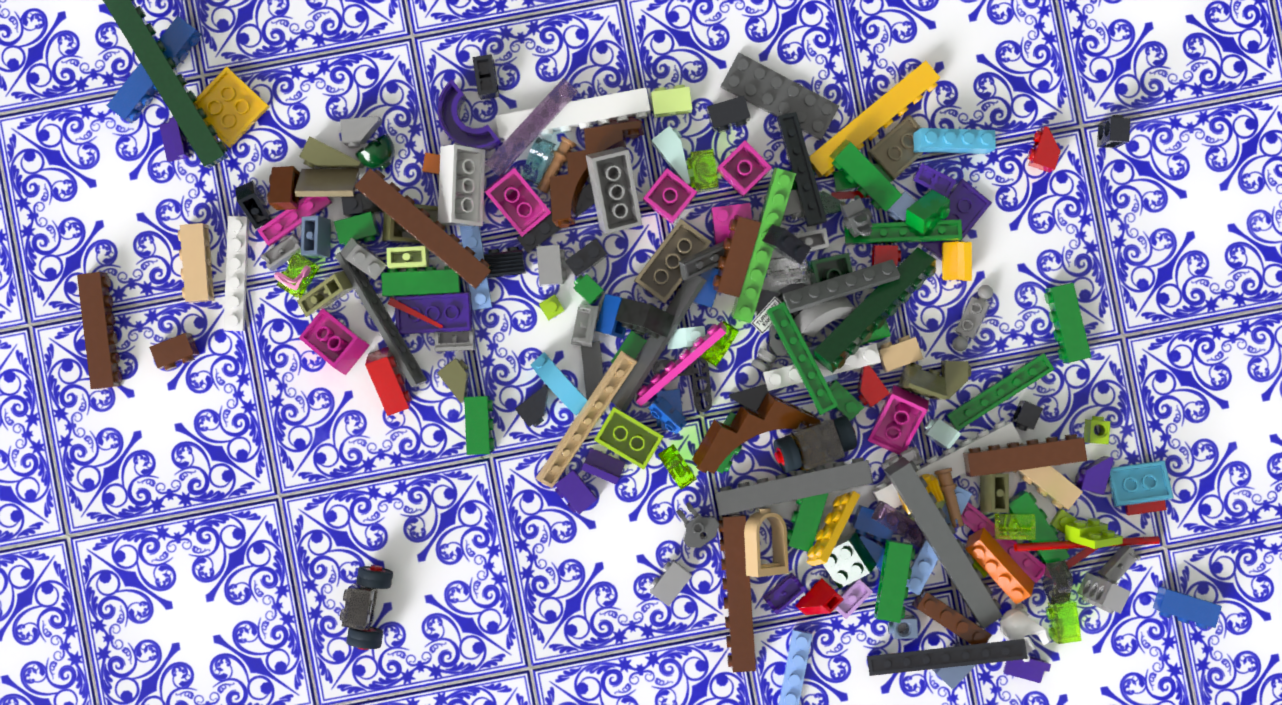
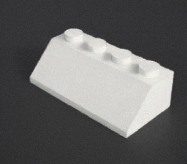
[438,144,486,227]

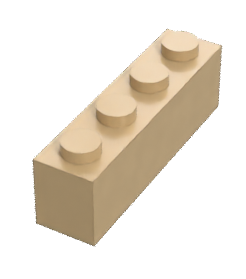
[178,223,214,303]
[1012,443,1083,510]

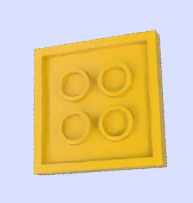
[195,66,270,148]

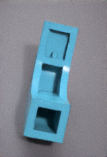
[530,352,588,415]

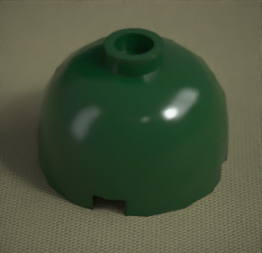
[355,134,395,170]

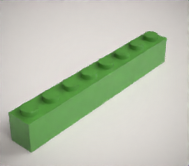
[731,167,796,323]

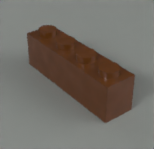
[712,215,761,297]
[912,589,992,645]

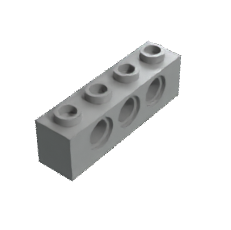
[1077,572,1131,614]

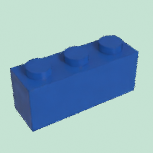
[1153,586,1222,629]

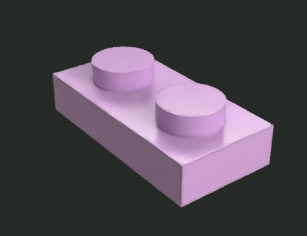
[835,579,873,619]

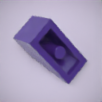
[1075,456,1114,495]

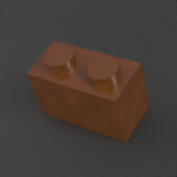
[267,166,300,210]
[149,333,200,371]

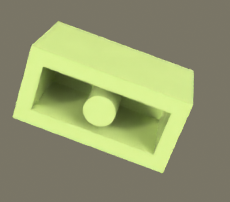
[651,85,692,118]
[386,246,429,270]

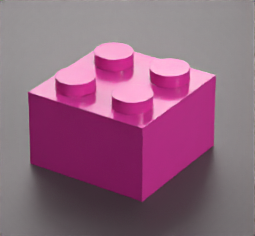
[716,140,772,197]
[643,168,697,225]

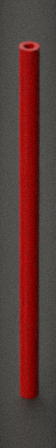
[1014,536,1160,551]

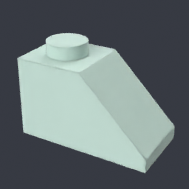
[667,326,705,350]
[923,418,961,449]

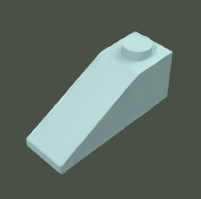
[651,126,690,185]

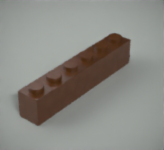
[77,272,122,389]
[963,434,1087,477]

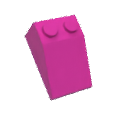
[484,166,551,236]
[711,203,752,245]
[299,308,370,375]
[868,385,929,456]

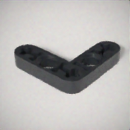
[653,357,712,412]

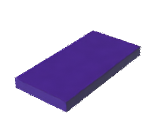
[919,179,992,261]
[394,292,473,335]

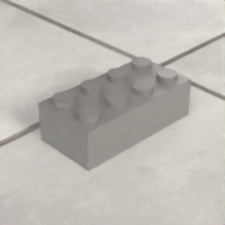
[586,147,642,234]

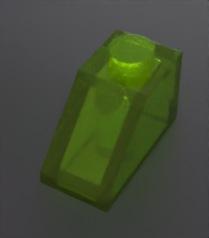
[700,321,739,366]
[657,444,697,490]

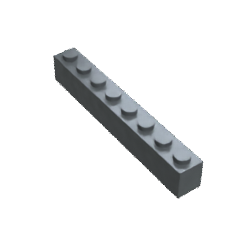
[715,457,874,516]

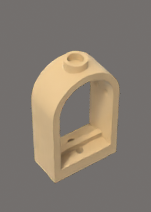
[744,508,789,577]

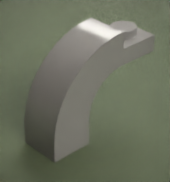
[794,296,856,338]

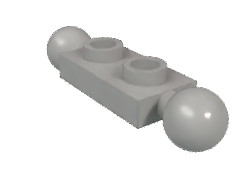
[952,285,993,351]

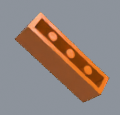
[965,527,1034,604]

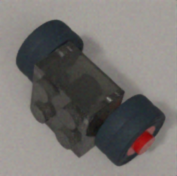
[774,416,857,473]
[340,565,393,650]

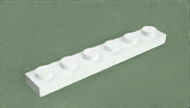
[224,216,249,331]
[763,344,881,391]

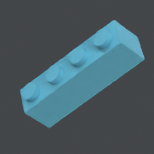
[913,128,996,154]

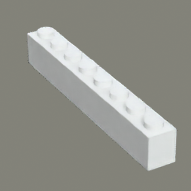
[495,88,651,143]
[872,420,1023,513]

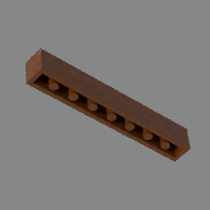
[355,168,491,289]
[718,514,756,673]

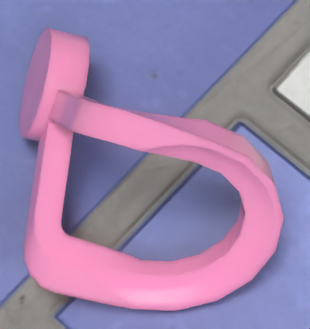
[274,265,311,290]

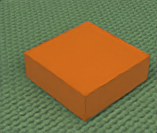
[422,152,440,175]

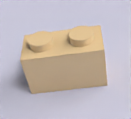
[878,335,924,372]

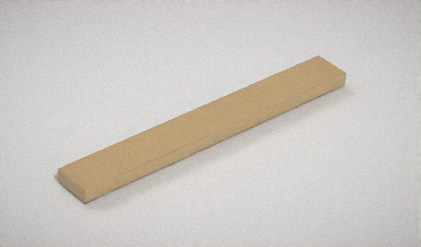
[536,351,638,488]

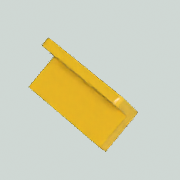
[942,241,972,281]

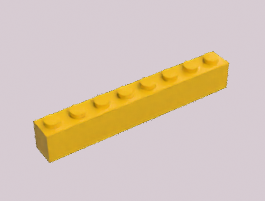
[809,60,940,178]

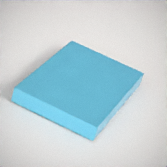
[1108,460,1174,507]

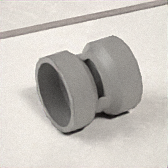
[751,348,777,372]

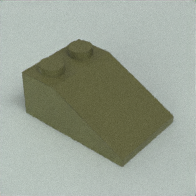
[382,204,446,244]
[898,363,947,400]

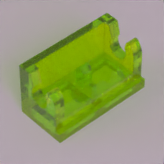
[995,514,1036,540]

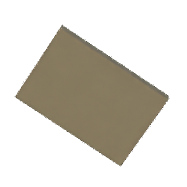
[867,115,924,180]
[295,168,359,197]

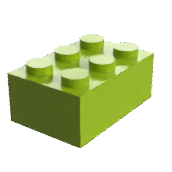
[594,407,664,470]

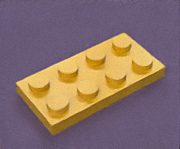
[806,491,860,566]

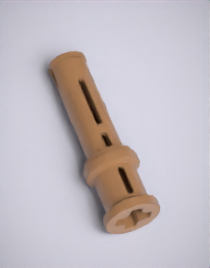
[537,136,577,194]
[935,468,964,528]

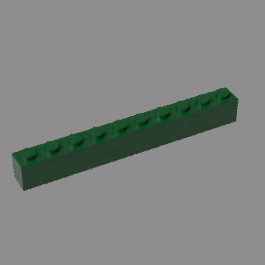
[103,0,228,169]

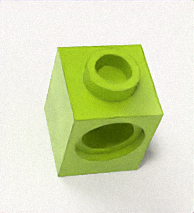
[1084,416,1111,444]

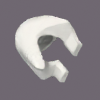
[1000,603,1052,662]

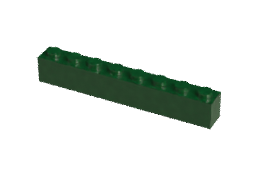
[814,247,936,373]

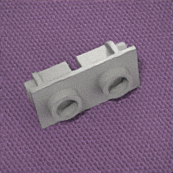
[881,446,924,478]

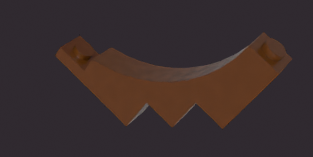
[549,120,644,228]
[692,393,821,474]

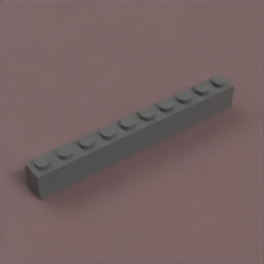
[884,457,1003,629]

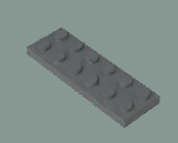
[721,53,839,140]

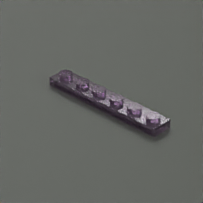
[485,78,578,177]

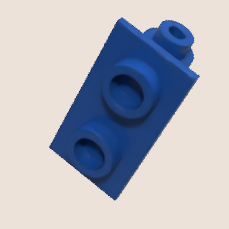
[648,397,687,434]

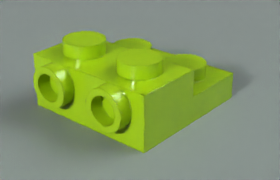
[1065,518,1123,549]

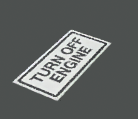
[751,297,781,335]

